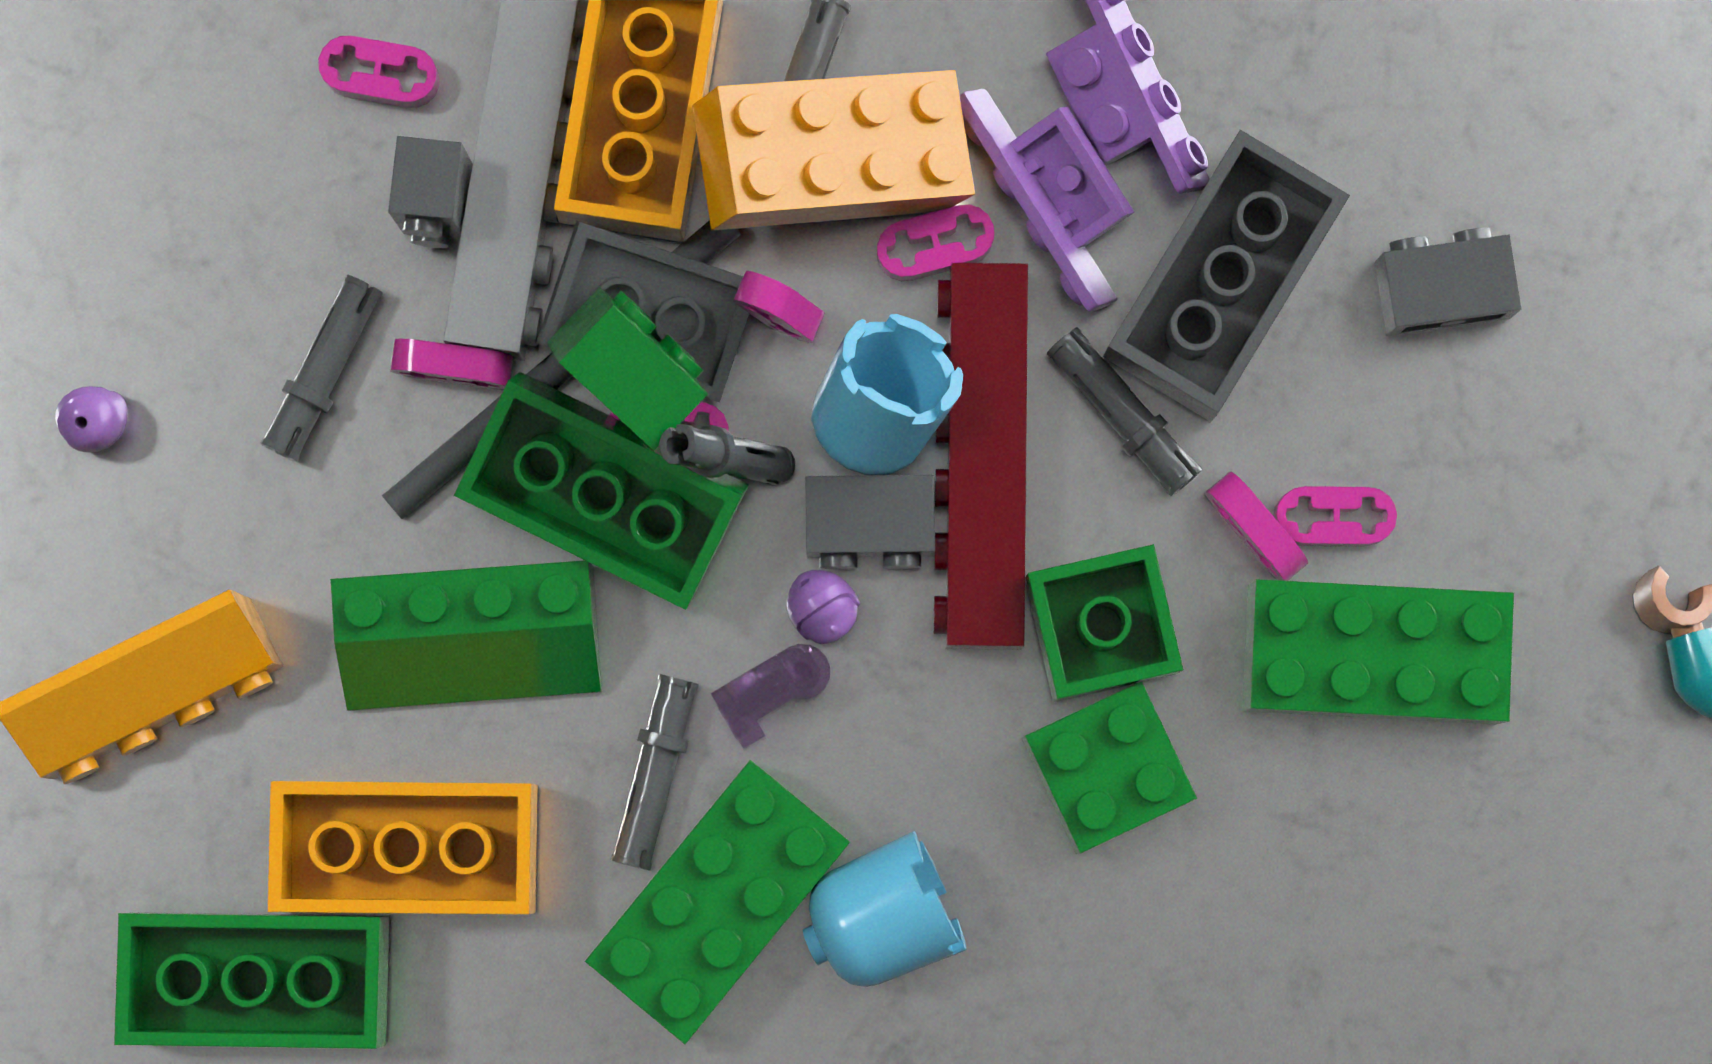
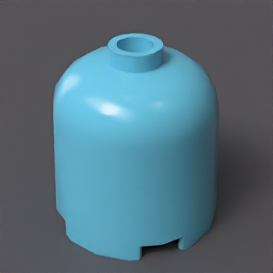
[811,314,963,475]
[802,831,967,987]

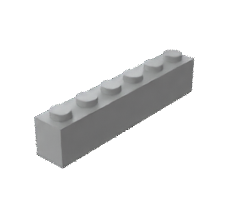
[443,0,588,361]

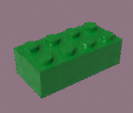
[454,372,749,610]
[1243,579,1514,725]
[585,760,851,1044]
[114,912,389,1049]

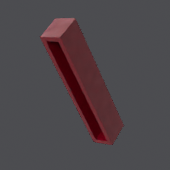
[933,263,1028,650]

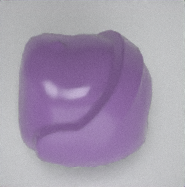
[55,386,128,452]
[787,570,860,644]

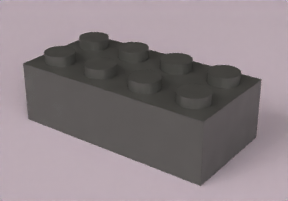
[1103,130,1350,422]

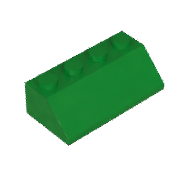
[330,560,602,711]

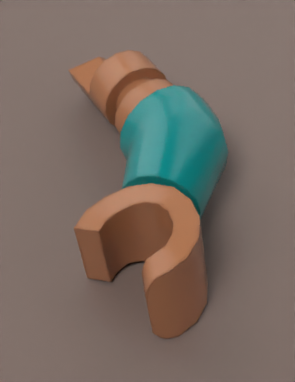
[1633,565,1712,718]

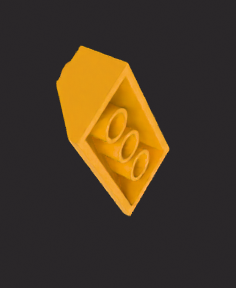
[0,589,284,784]

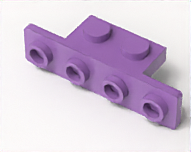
[1046,0,1210,194]
[959,89,1135,312]

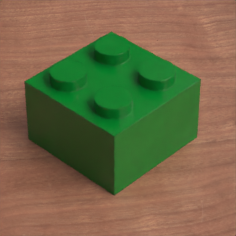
[547,287,708,451]
[1025,544,1184,702]
[1021,681,1197,854]

